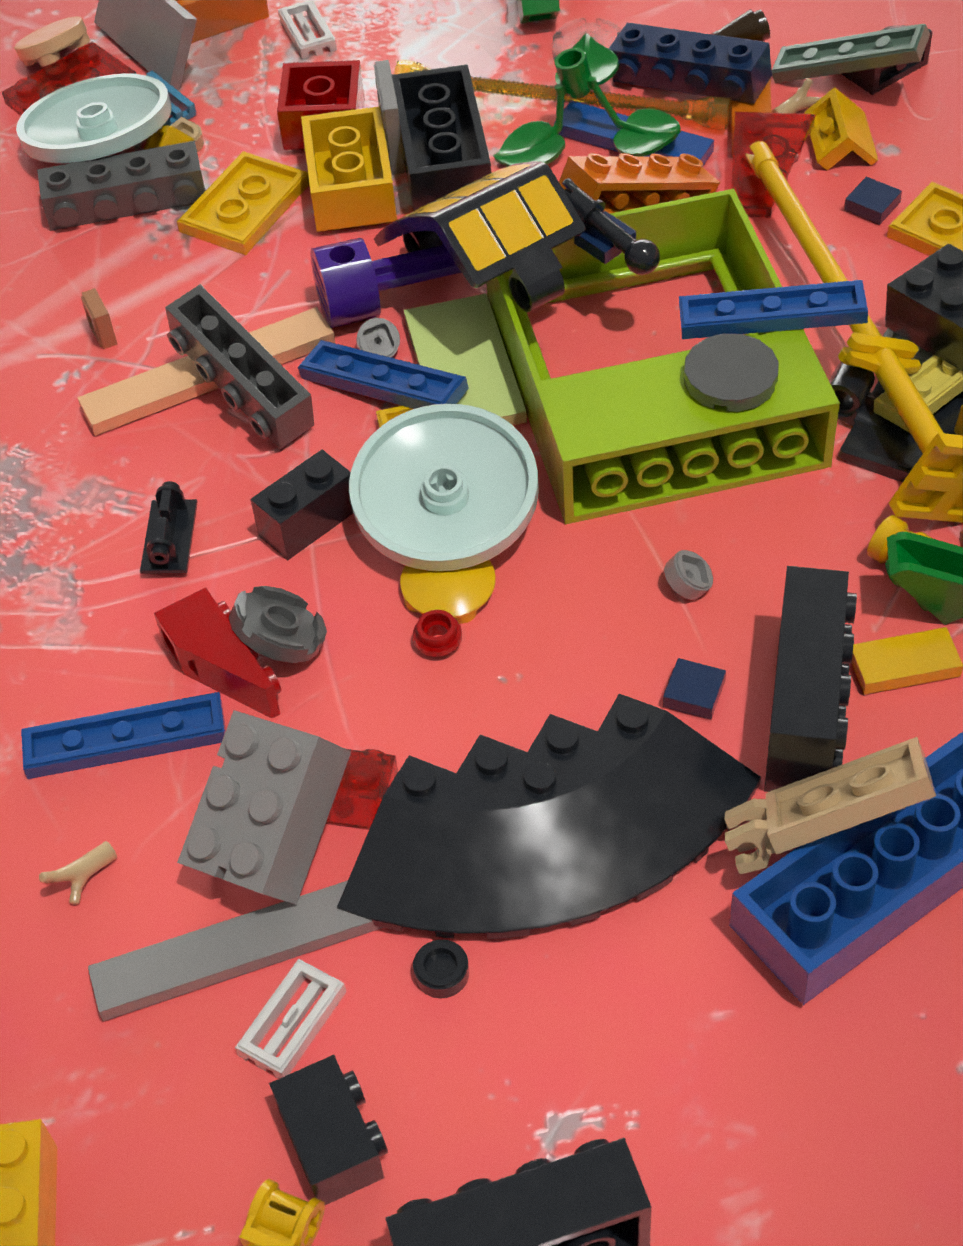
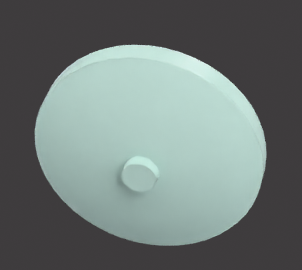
[16,74,172,163]
[349,404,539,571]

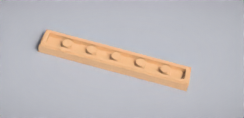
[77,307,335,436]

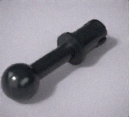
[562,178,660,275]

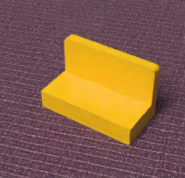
[804,87,878,170]

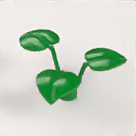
[493,33,681,167]

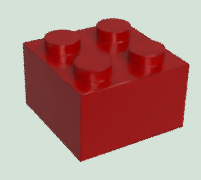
[277,60,365,151]

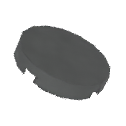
[684,334,779,412]
[229,586,327,663]

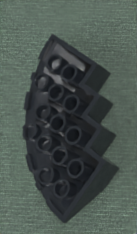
[337,694,761,939]

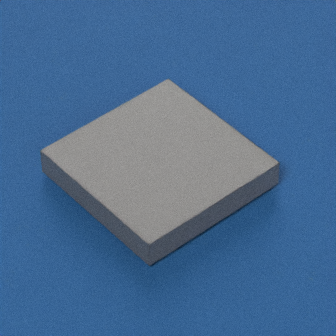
[374,60,405,175]

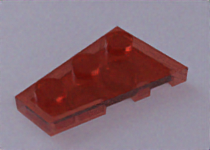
[1,41,136,116]
[731,112,816,218]

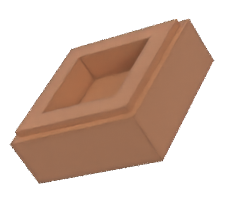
[80,288,118,349]

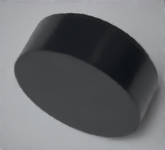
[413,940,469,998]

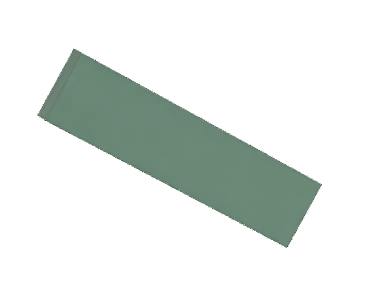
[772,24,930,83]

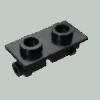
[140,481,198,574]

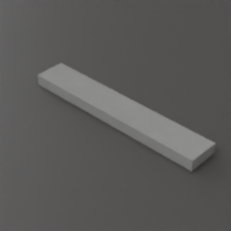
[88,880,383,1021]

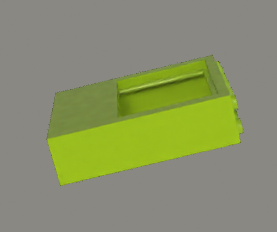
[486,189,840,525]

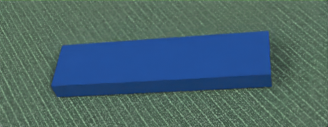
[554,100,714,167]
[679,280,868,339]
[298,340,469,409]
[21,692,226,779]

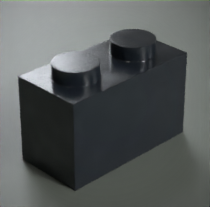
[250,449,353,560]
[269,1055,388,1205]

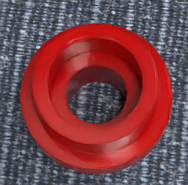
[413,610,462,656]

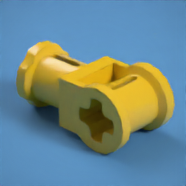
[239,1179,325,1246]

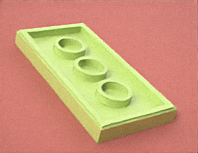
[404,294,527,425]

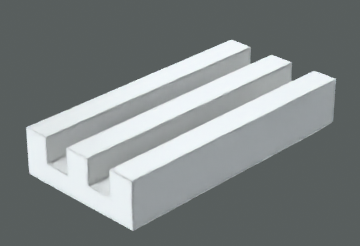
[278,0,337,60]
[235,959,346,1079]

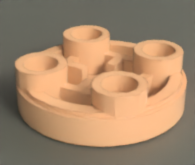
[14,17,90,66]

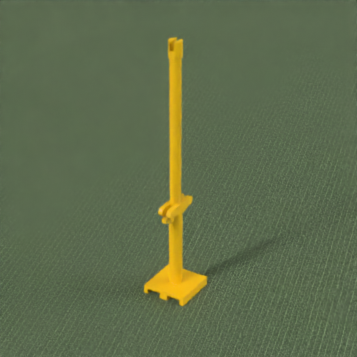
[745,141,963,523]

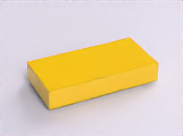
[851,627,963,695]

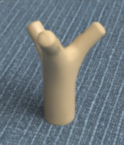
[771,78,822,124]
[39,841,117,905]

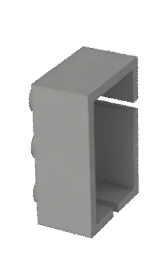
[177,710,351,905]

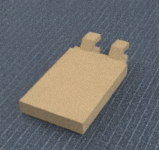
[725,737,936,875]

